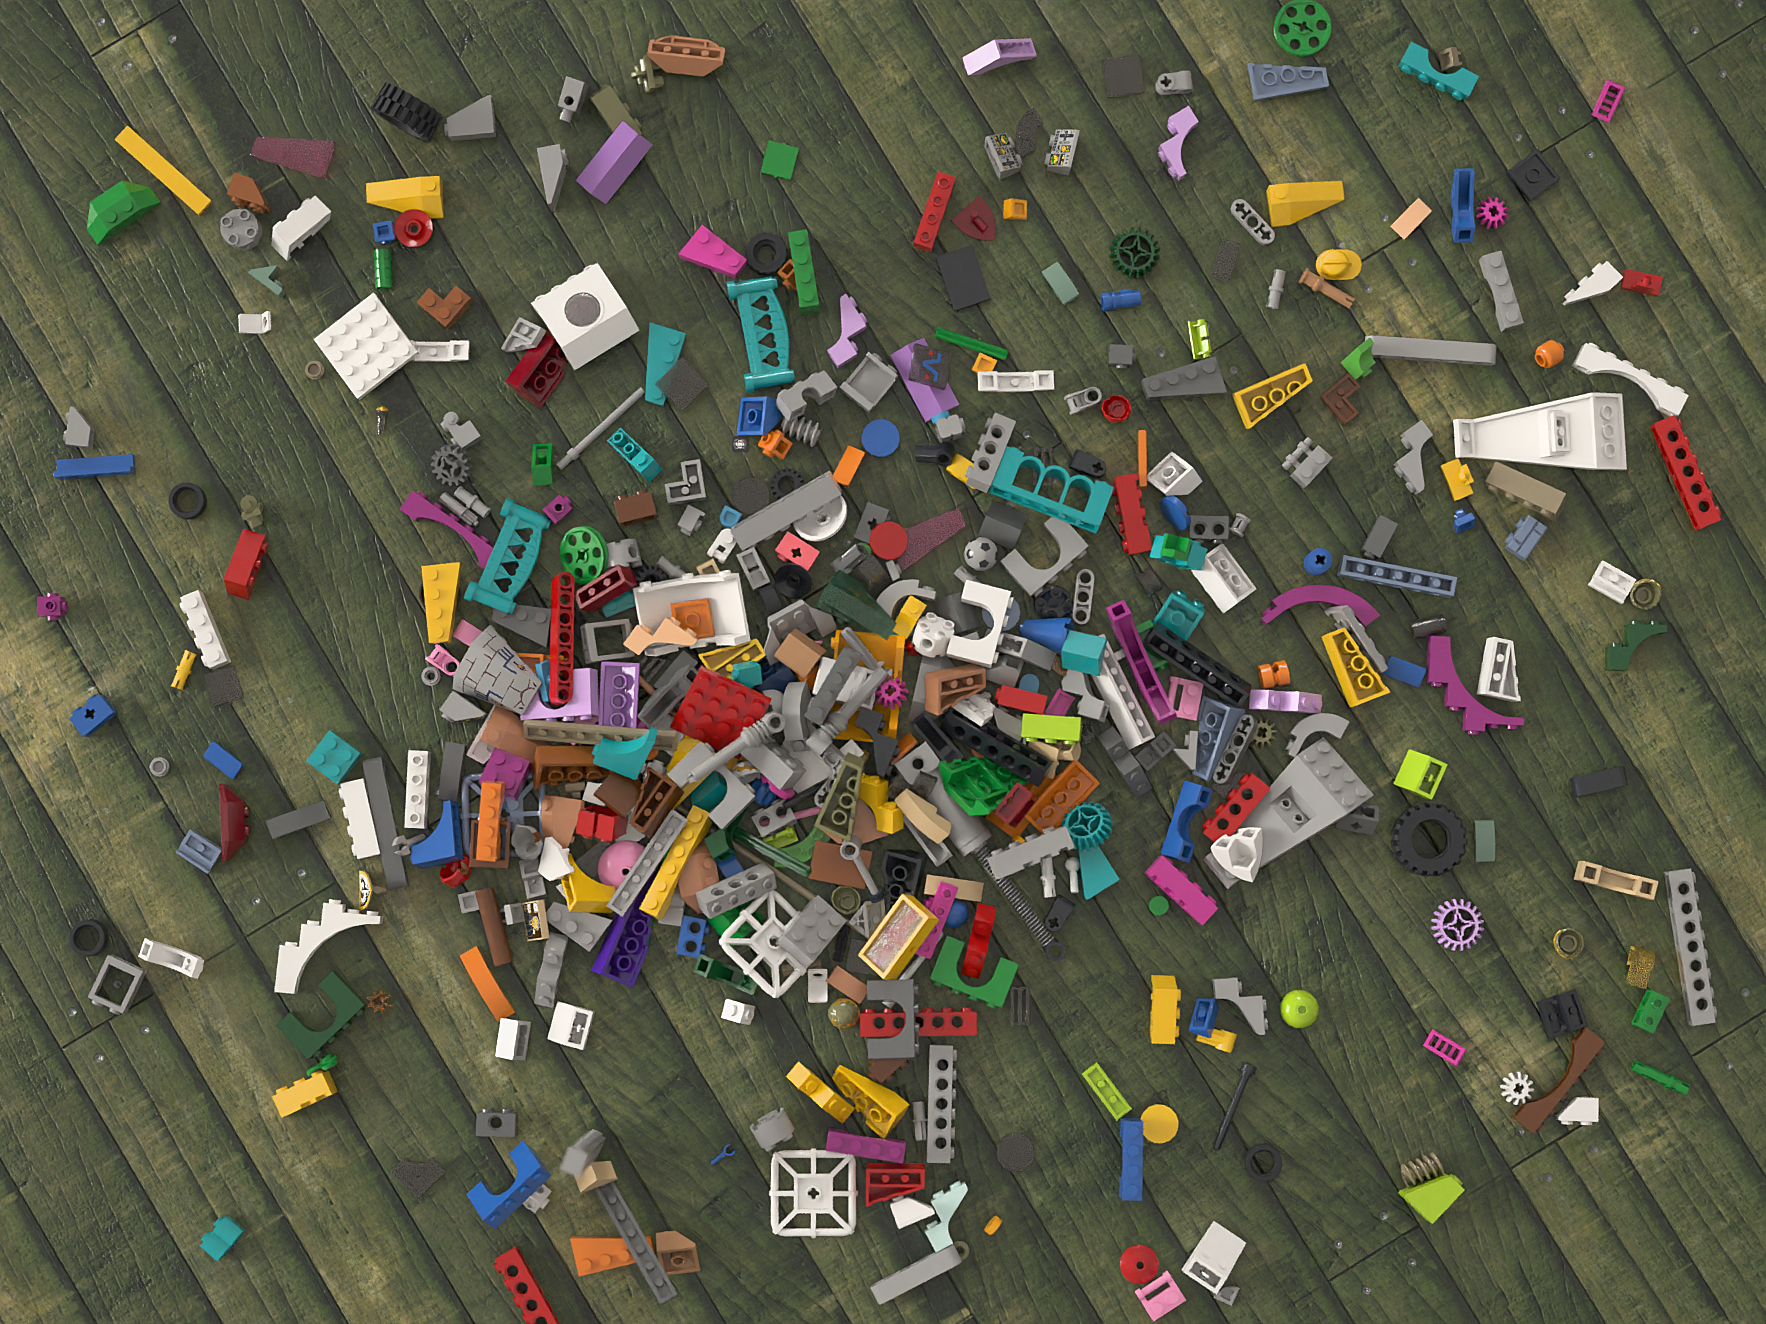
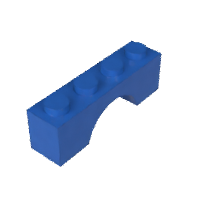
[1161,781,1213,863]

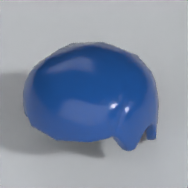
[945,898,969,928]

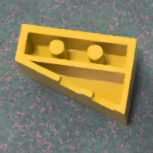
[698,638,766,680]

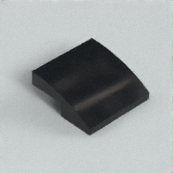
[1536,989,1588,1039]

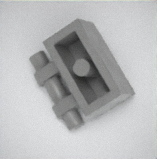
[1282,437,1332,488]

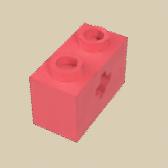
[775,531,820,572]

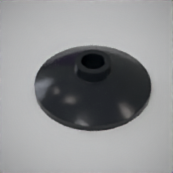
[774,563,812,599]

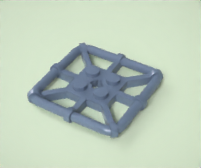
[460,771,546,859]

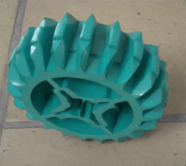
[1060,801,1113,852]

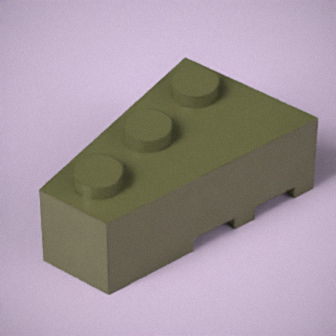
[588,85,642,135]

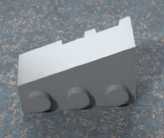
[546,902,613,952]

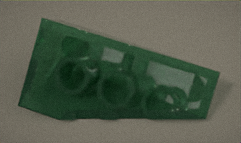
[819,570,897,640]

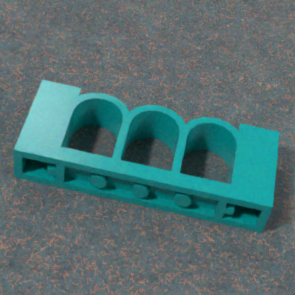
[989,446,1114,533]

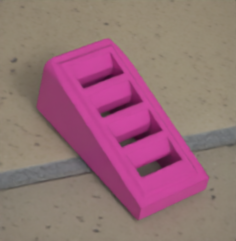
[1592,80,1626,123]
[1423,1030,1467,1066]

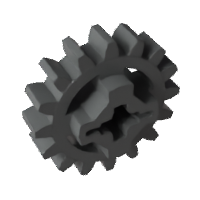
[431,444,472,486]

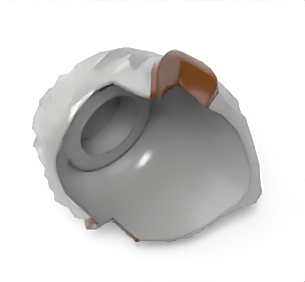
[511,824,543,860]

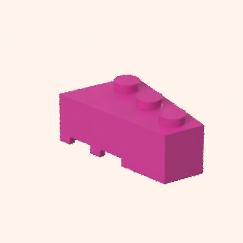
[678,225,748,279]

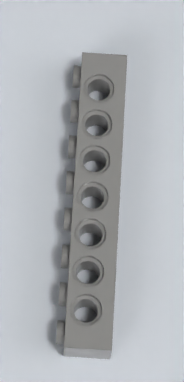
[1664,869,1717,1026]

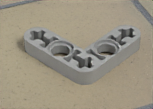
[810,743,846,808]

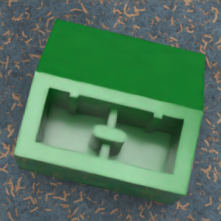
[706,901,764,947]

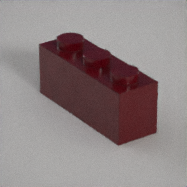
[574,565,637,613]

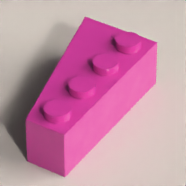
[1144,856,1218,925]

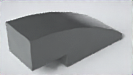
[438,741,467,802]
[266,801,331,839]

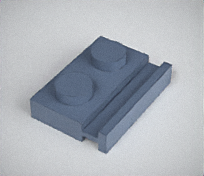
[176,829,222,874]

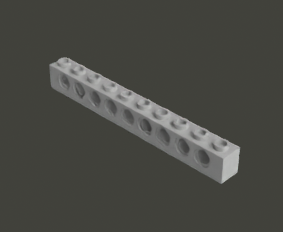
[560,1129,606,1177]

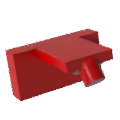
[1620,269,1663,296]

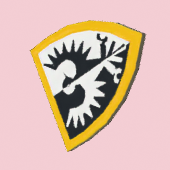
[359,871,387,910]

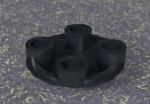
[1035,585,1073,619]

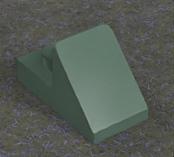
[248,266,287,298]

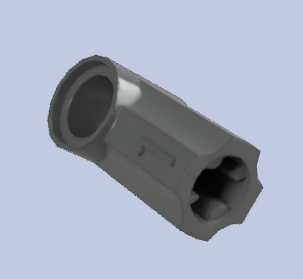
[830,543,868,580]

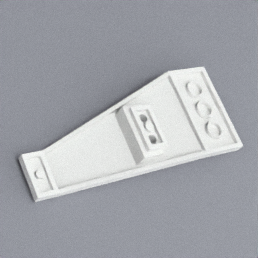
[1453,393,1627,470]

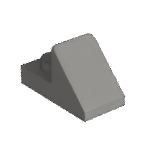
[1172,731,1198,770]

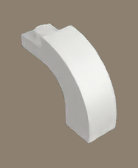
[138,938,204,979]

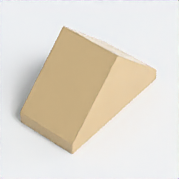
[575,1161,617,1193]

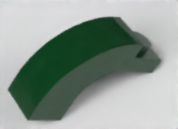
[693,954,765,997]

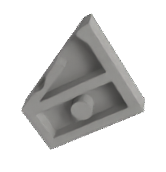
[501,317,546,353]

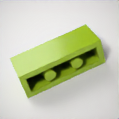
[1021,714,1082,745]

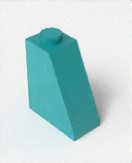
[1078,845,1120,900]

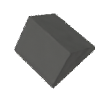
[978,501,1028,550]
[932,592,980,635]

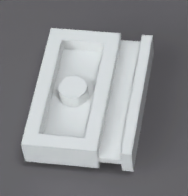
[1588,561,1636,604]

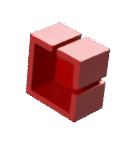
[576,804,629,842]

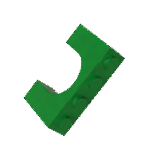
[788,229,820,316]
[930,935,1019,1009]

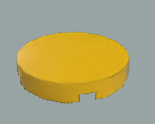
[1140,1104,1178,1143]

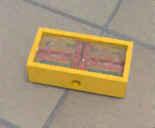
[858,894,939,980]

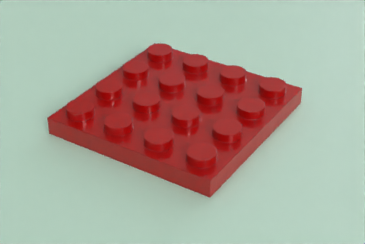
[670,666,772,760]

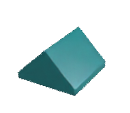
[1061,630,1107,676]
[690,771,728,813]

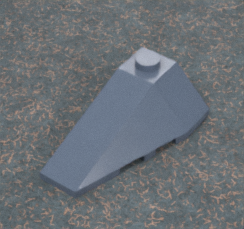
[1194,696,1245,781]

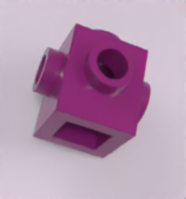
[37,593,68,621]

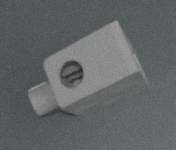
[558,76,590,123]

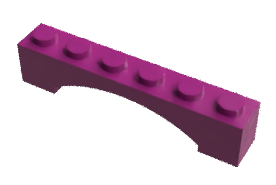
[400,491,505,569]

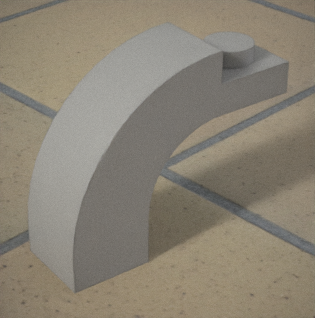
[871,579,938,624]
[782,681,812,752]
[1285,713,1349,758]

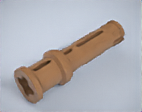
[1298,268,1355,309]

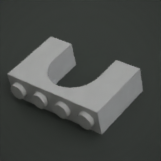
[1000,517,1088,597]
[667,742,756,830]

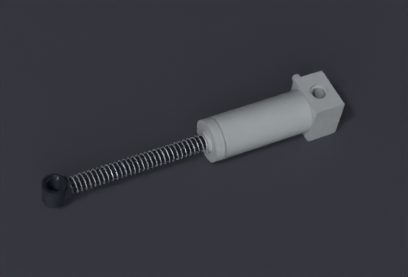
[888,742,1065,962]

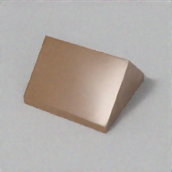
[774,628,827,679]

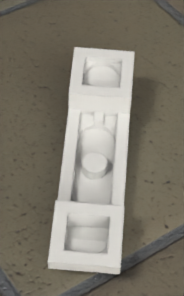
[410,340,470,362]
[978,370,1054,392]

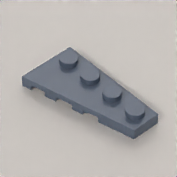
[1247,63,1329,101]

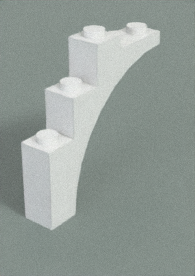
[275,899,383,994]

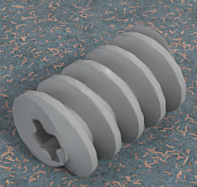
[780,417,823,447]

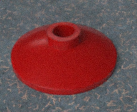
[394,209,433,247]
[1120,1245,1159,1284]

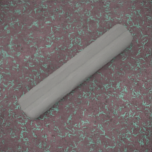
[841,627,882,671]

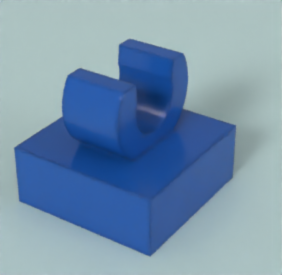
[1454,509,1475,534]

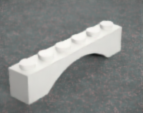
[1572,343,1689,417]

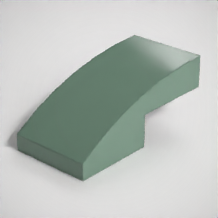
[1042,262,1080,305]
[1474,820,1495,862]

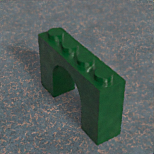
[276,971,367,1059]

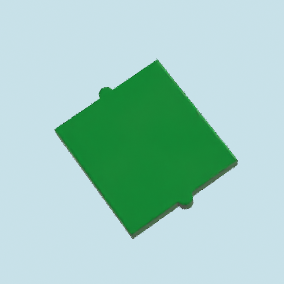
[761,140,799,180]

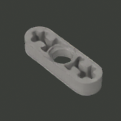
[1231,199,1275,246]

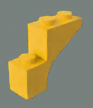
[859,773,904,834]
[786,1062,855,1123]

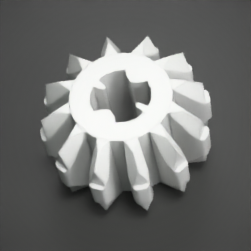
[1500,1072,1534,1105]

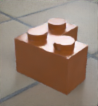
[417,286,473,331]

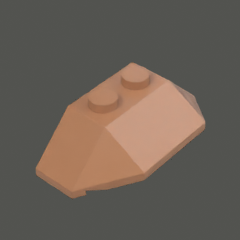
[647,35,725,76]
[677,837,719,914]

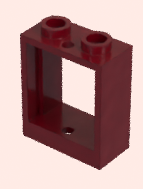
[993,782,1039,828]

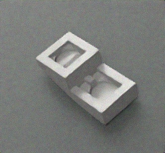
[519,857,547,901]

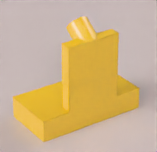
[1439,458,1474,501]

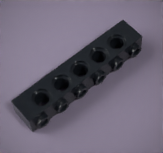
[1143,621,1252,708]
[940,707,1054,788]

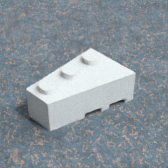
[271,196,331,261]
[1477,637,1521,702]

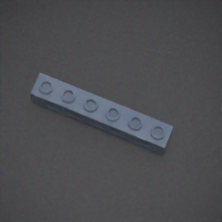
[1337,555,1457,598]

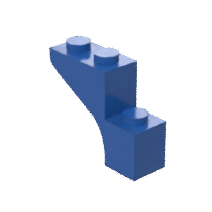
[1450,168,1475,243]

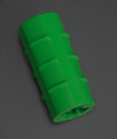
[374,249,393,290]

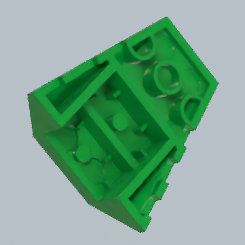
[939,756,1028,816]

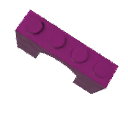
[826,1128,906,1163]

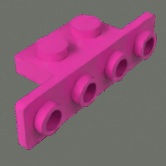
[915,881,958,959]

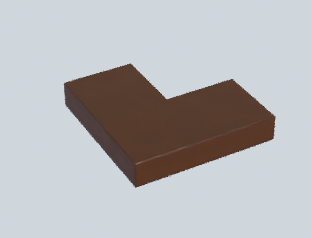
[1320,372,1361,426]

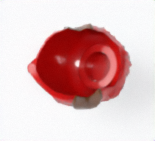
[440,855,472,888]

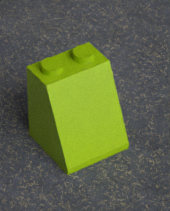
[1398,1173,1464,1224]

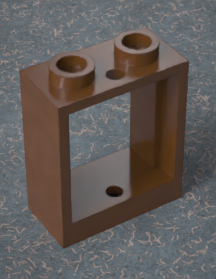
[469,817,513,868]

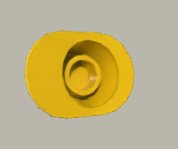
[1316,250,1362,280]

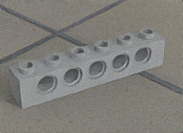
[927,1044,957,1163]

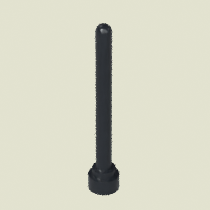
[1213,1062,1257,1151]

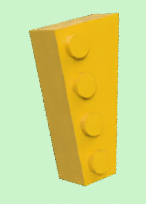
[1232,363,1313,429]
[421,562,463,644]
[1321,627,1390,708]

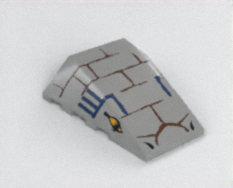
[453,625,543,715]

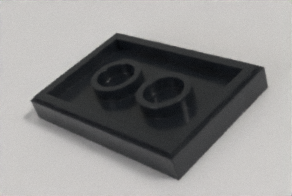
[936,245,991,312]

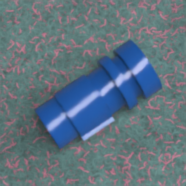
[1101,289,1141,312]

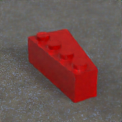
[1110,473,1152,556]

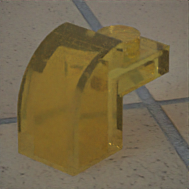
[1626,946,1655,989]

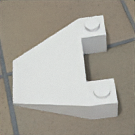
[782,697,867,794]

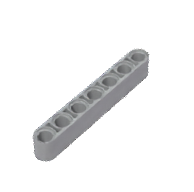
[1365,336,1496,365]

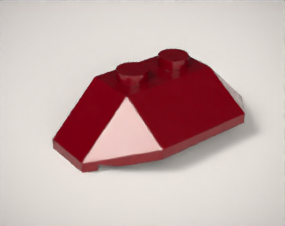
[219,784,251,861]

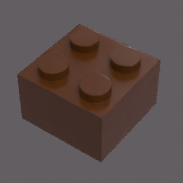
[613,490,659,527]

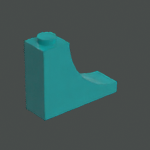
[592,727,658,780]

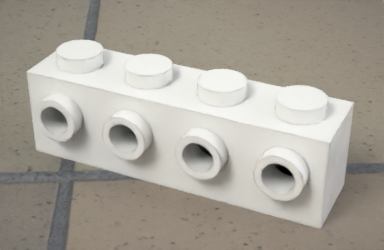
[180,590,231,670]

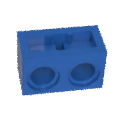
[676,915,710,958]

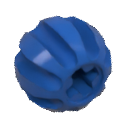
[750,777,777,806]

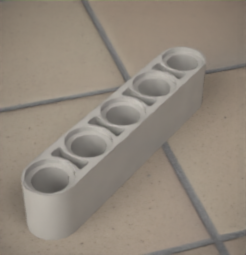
[870,1244,962,1305]

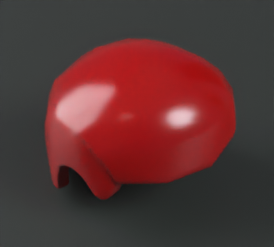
[1102,394,1131,423]

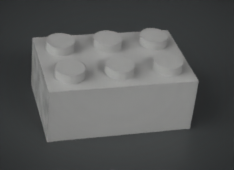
[740,734,807,790]
[777,895,847,967]

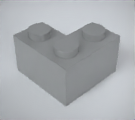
[665,459,707,506]

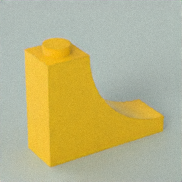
[561,853,616,913]

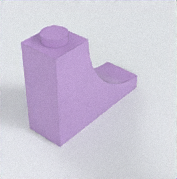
[963,38,1037,75]

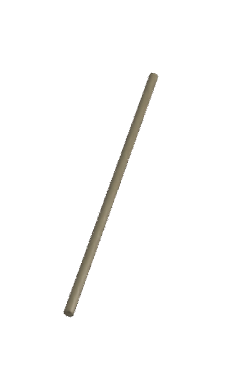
[675,804,860,934]

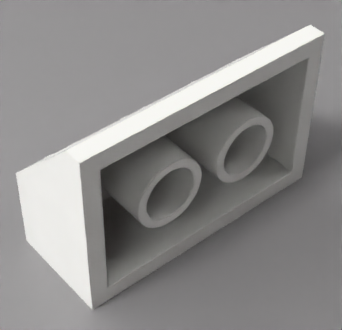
[1191,544,1256,613]

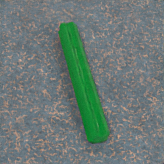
[935,327,1008,360]

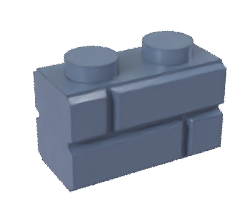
[1504,515,1547,561]

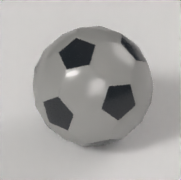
[964,537,998,571]

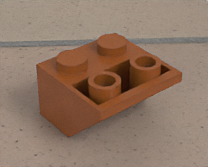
[227,173,272,215]

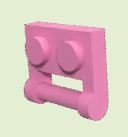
[1168,676,1203,721]
[1135,1271,1186,1321]

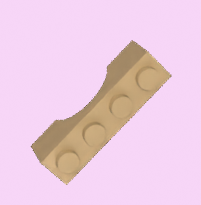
[1574,861,1658,900]

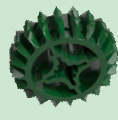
[1109,227,1160,279]

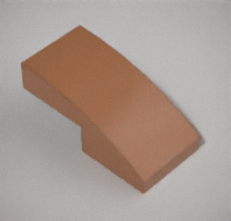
[826,965,867,1004]

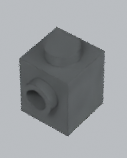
[1108,344,1136,370]

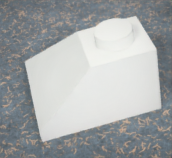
[1147,452,1202,496]
[890,1195,935,1229]

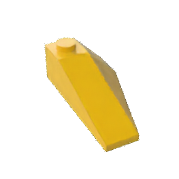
[366,176,444,219]

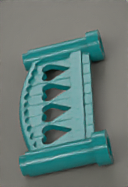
[726,276,795,393]
[464,498,552,614]

